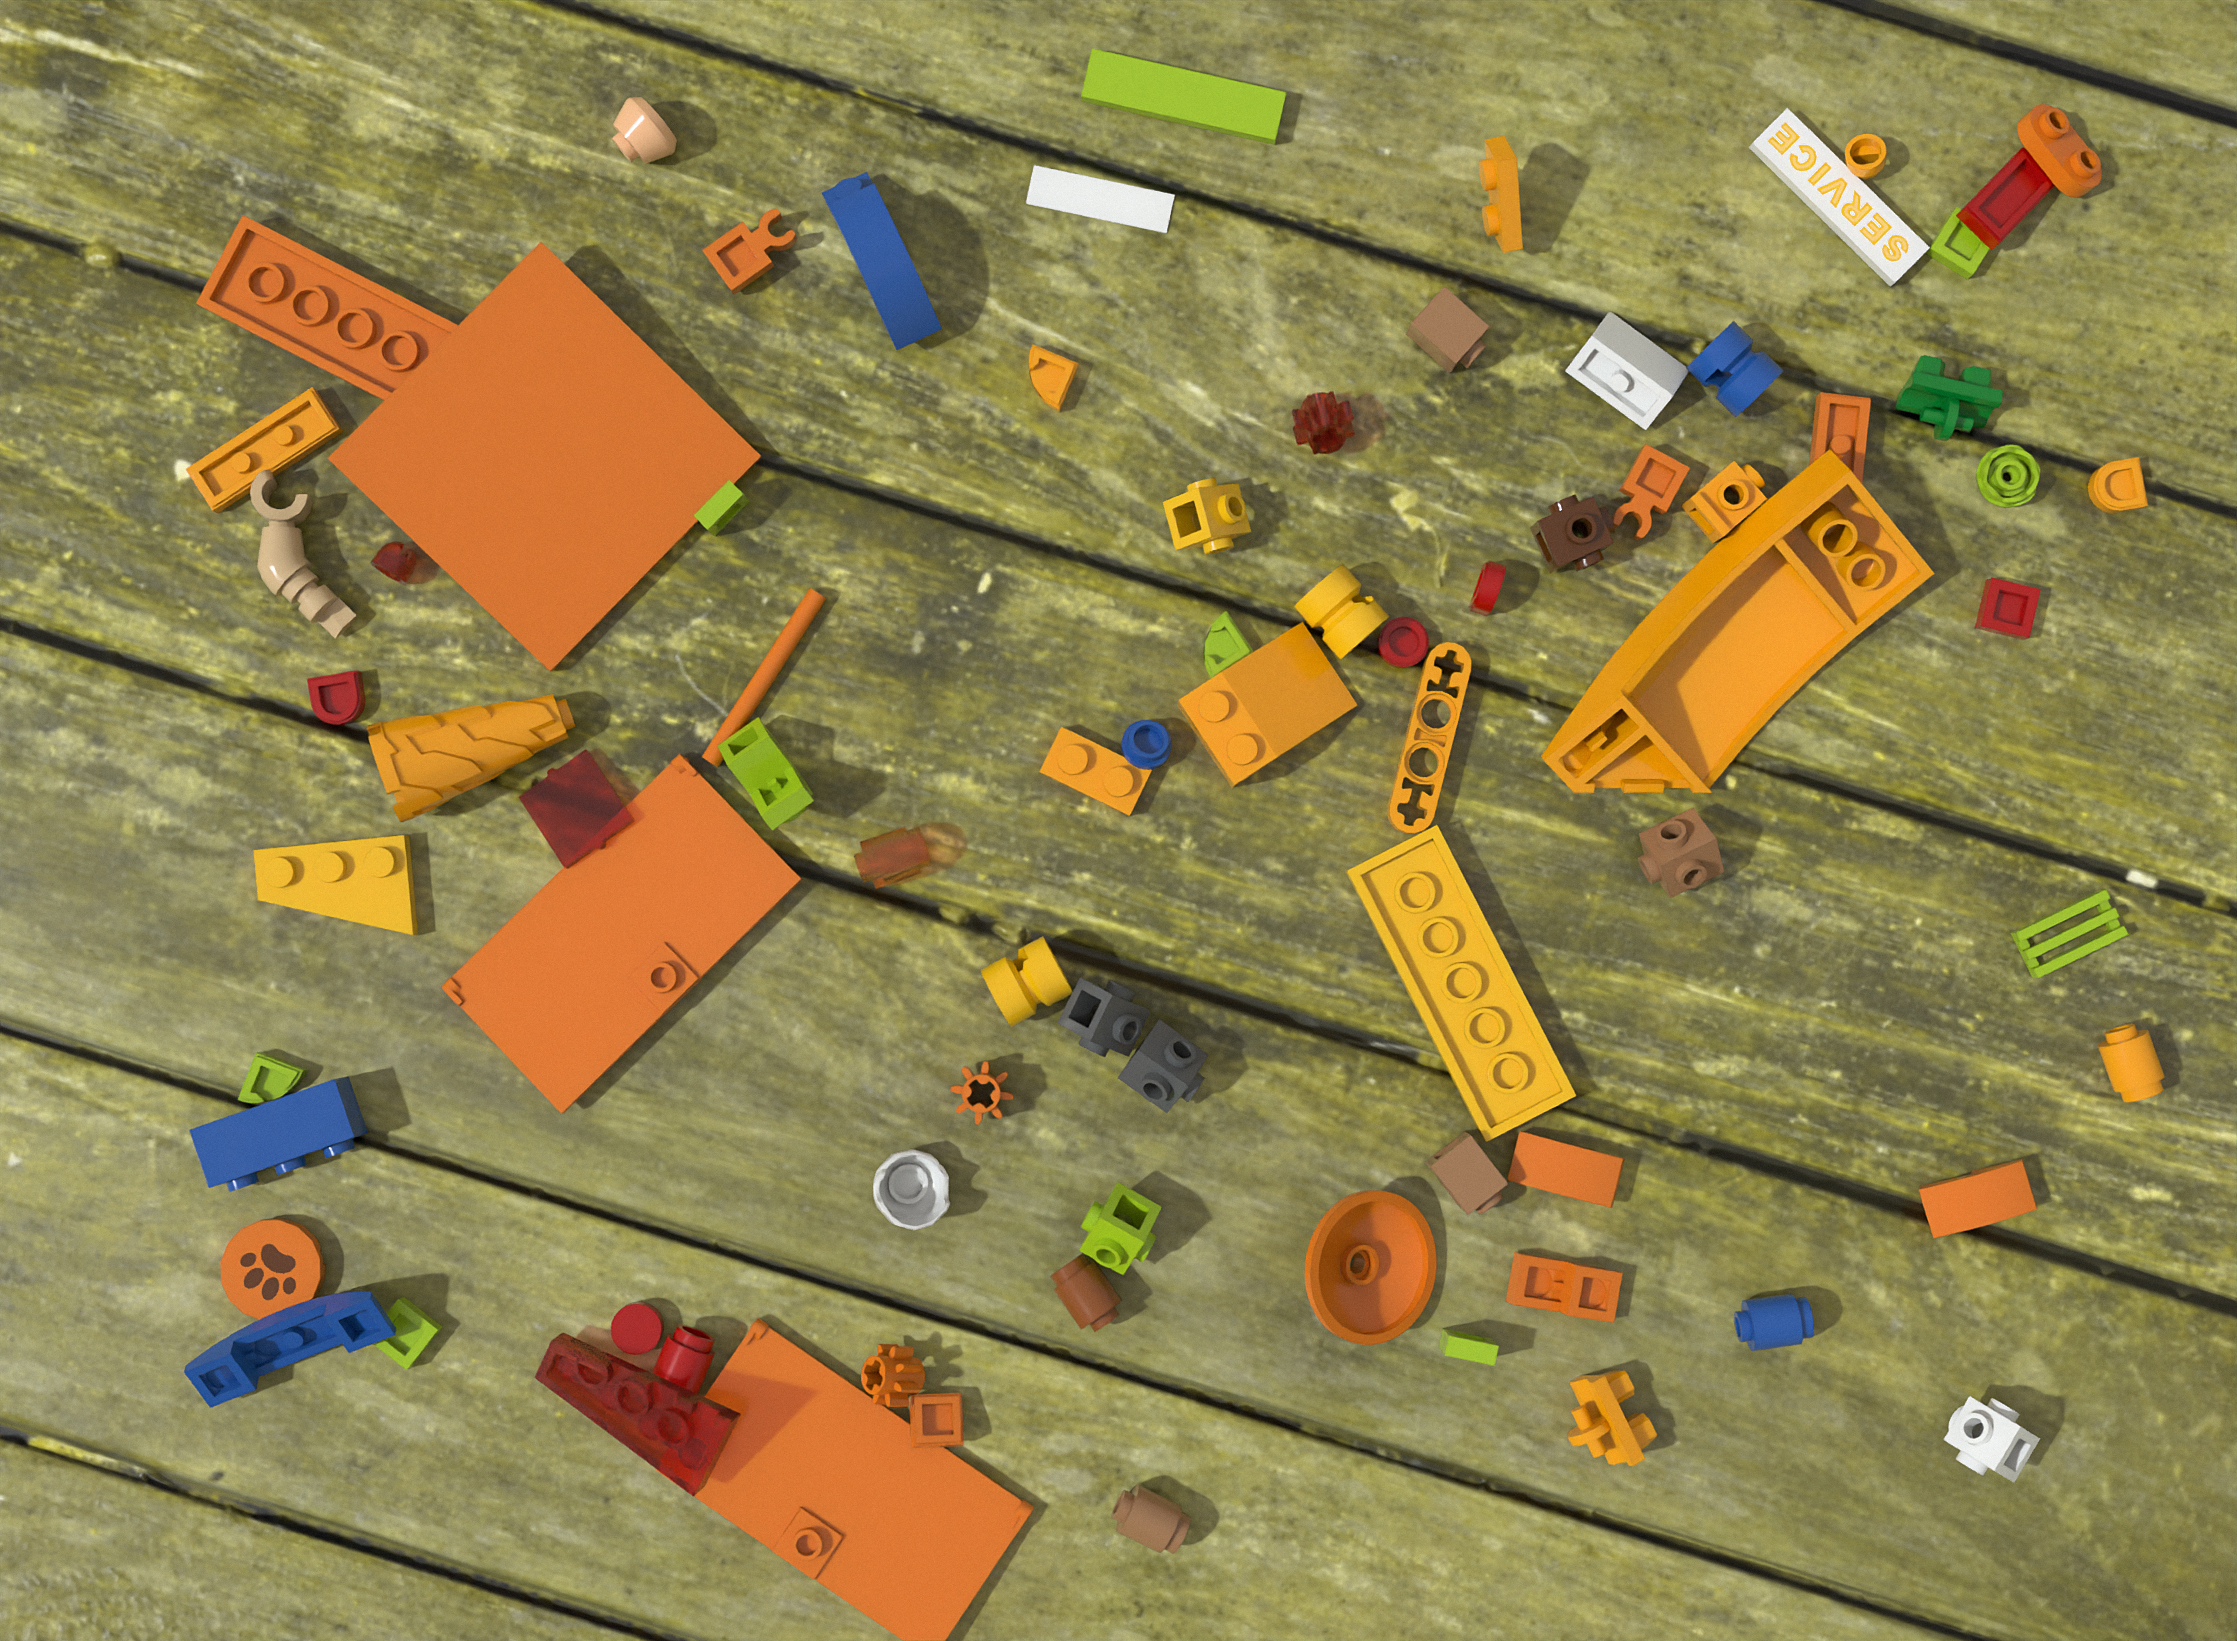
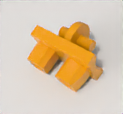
[1567,1370,1657,1466]

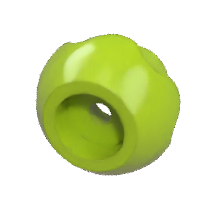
[1976,445,2040,508]

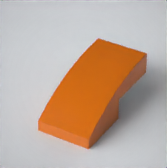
[1507,1131,1625,1208]
[1919,1159,2037,1238]
[1506,1252,1623,1323]

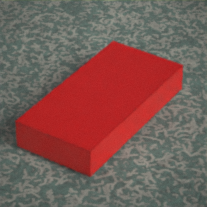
[1956,147,2055,250]

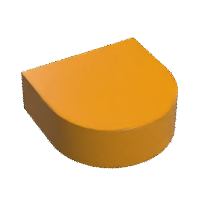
[2088,457,2148,513]

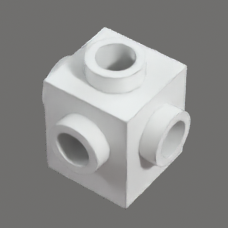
[1944,1396,2040,1483]

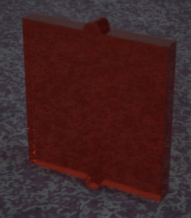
[519,749,635,869]

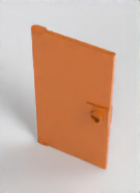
[441,753,803,1114]
[655,1317,1034,1641]

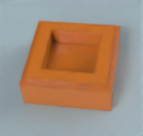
[909,1393,964,1448]

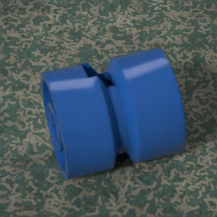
[1686,321,1784,418]

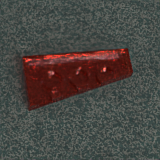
[534,1332,741,1497]

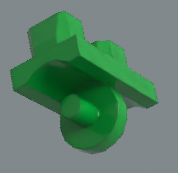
[1895,355,2003,442]

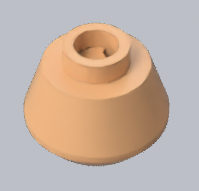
[611,97,677,164]

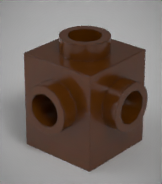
[1530,495,1615,573]

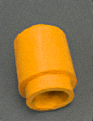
[2097,1023,2165,1102]

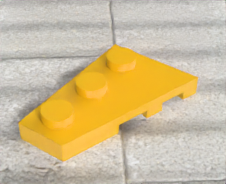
[253,835,418,935]

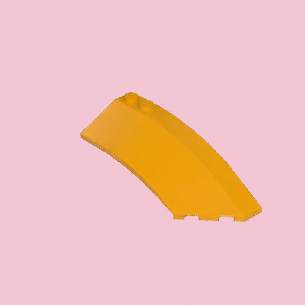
[1541,449,1935,793]

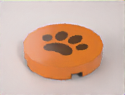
[220,1218,325,1320]

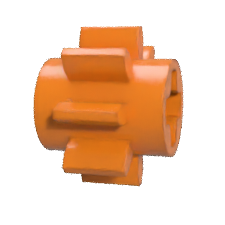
[950,1060,1014,1125]
[861,1344,925,1407]

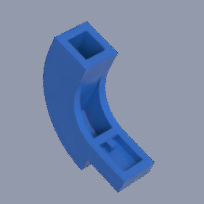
[822,172,942,350]

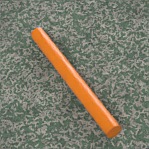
[702,588,826,768]

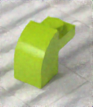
[718,717,814,830]

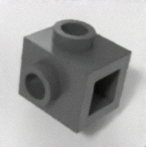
[1058,977,1150,1057]
[1118,1019,1208,1113]

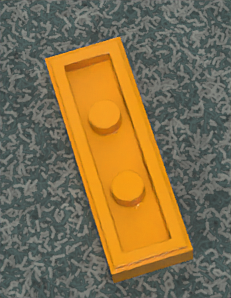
[186,387,344,513]

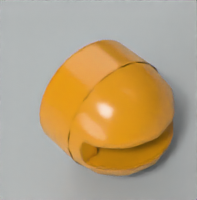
[1845,134,1886,179]

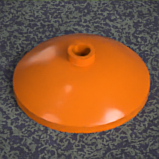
[1305,1190,1437,1345]

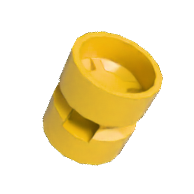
[1294,564,1390,660]
[980,936,1073,1027]

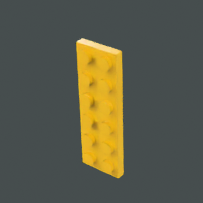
[1346,825,1576,1142]

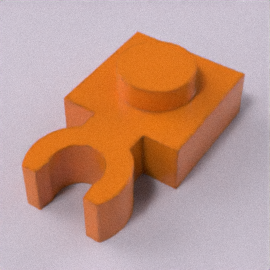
[702,208,798,295]
[1611,444,1690,541]

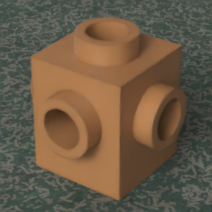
[1638,808,1725,898]

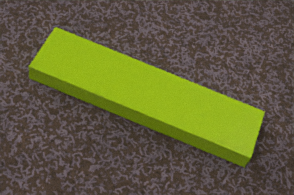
[1081,48,1286,145]

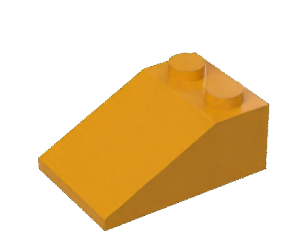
[1177,622,1358,788]

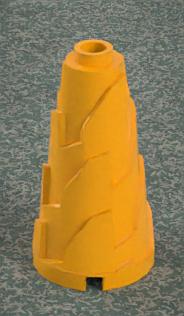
[366,694,576,823]

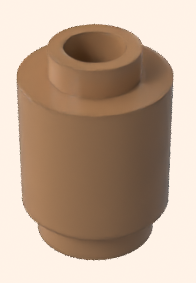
[1111,1485,1191,1554]

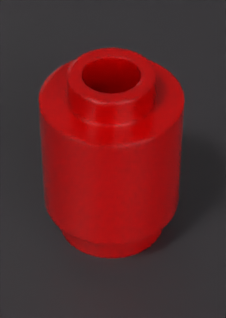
[649,1324,715,1405]

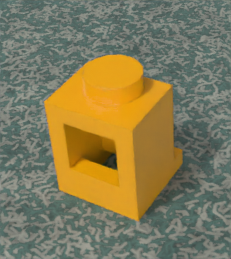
[1681,461,1767,543]

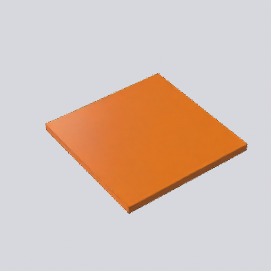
[328,242,762,672]

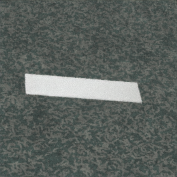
[1026,165,1175,233]

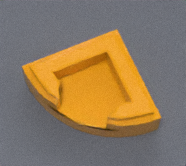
[1029,344,1079,412]

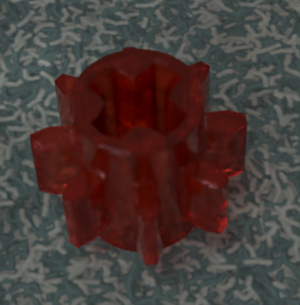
[1292,391,1355,455]

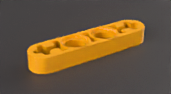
[1387,642,1472,834]

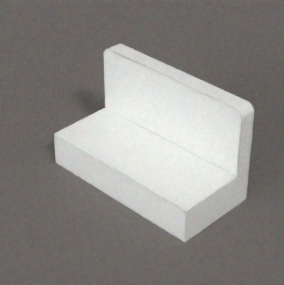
[1565,312,1689,430]

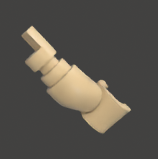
[250,469,356,639]

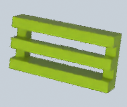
[2011,889,2129,978]

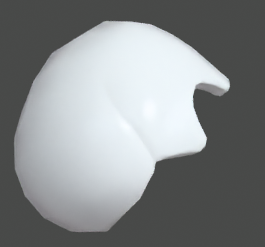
[873,1149,950,1230]

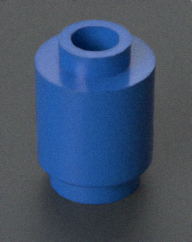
[1734,1294,1814,1351]

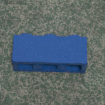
[189,1076,368,1192]

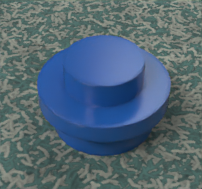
[1121,720,1172,770]

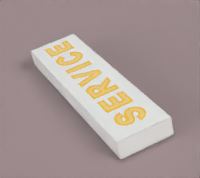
[1749,108,1930,287]

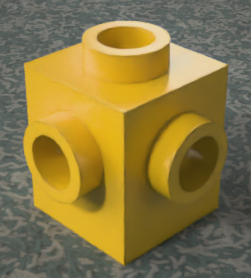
[1163,478,1251,555]

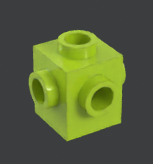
[1079,1182,1162,1275]

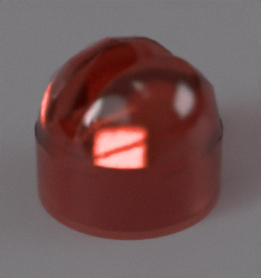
[370,541,417,585]

